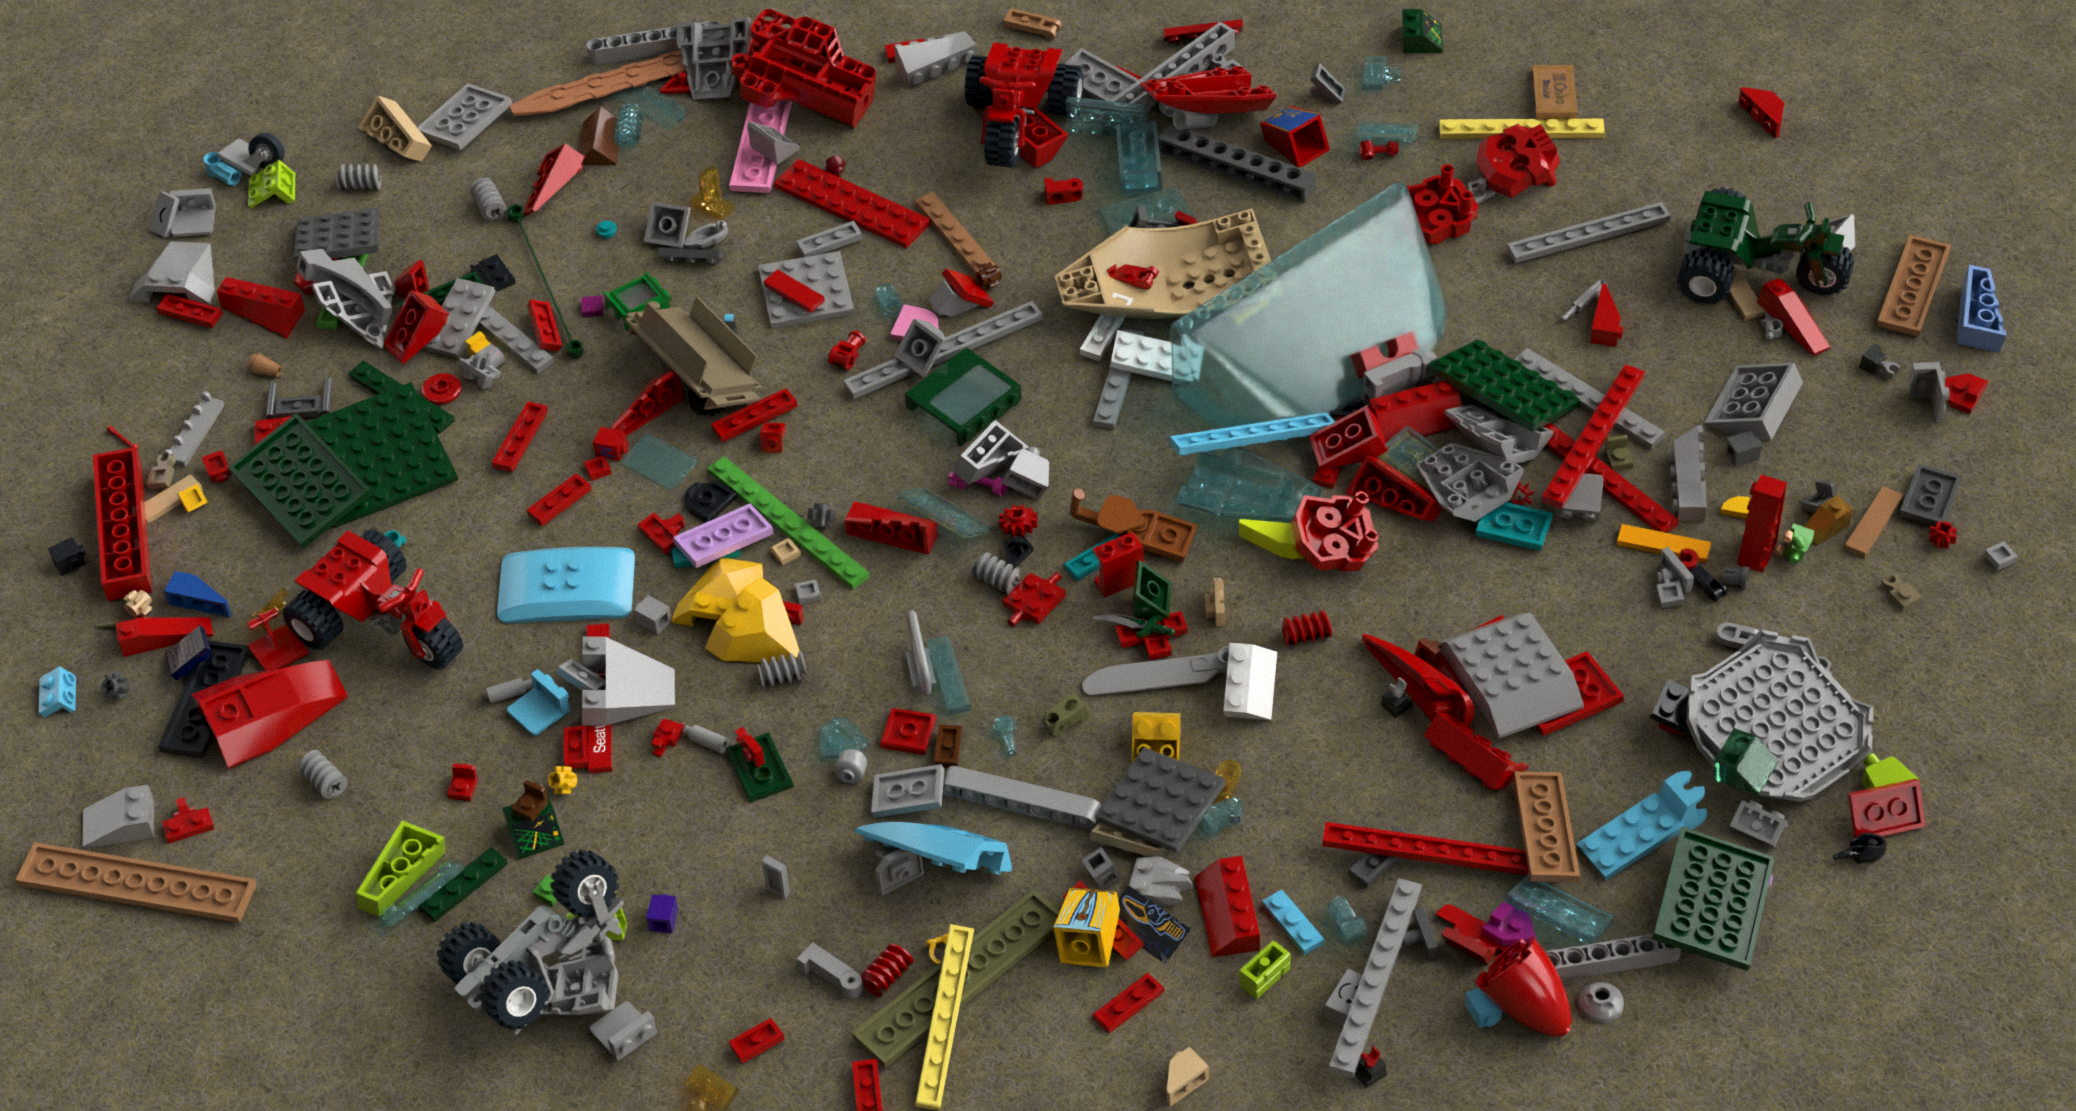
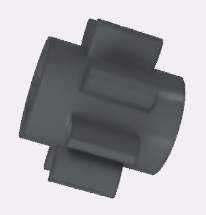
[807,503,835,526]
[101,672,130,701]

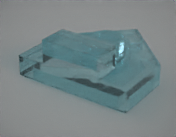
[820,716,870,761]

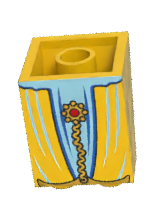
[1054,888,1120,968]

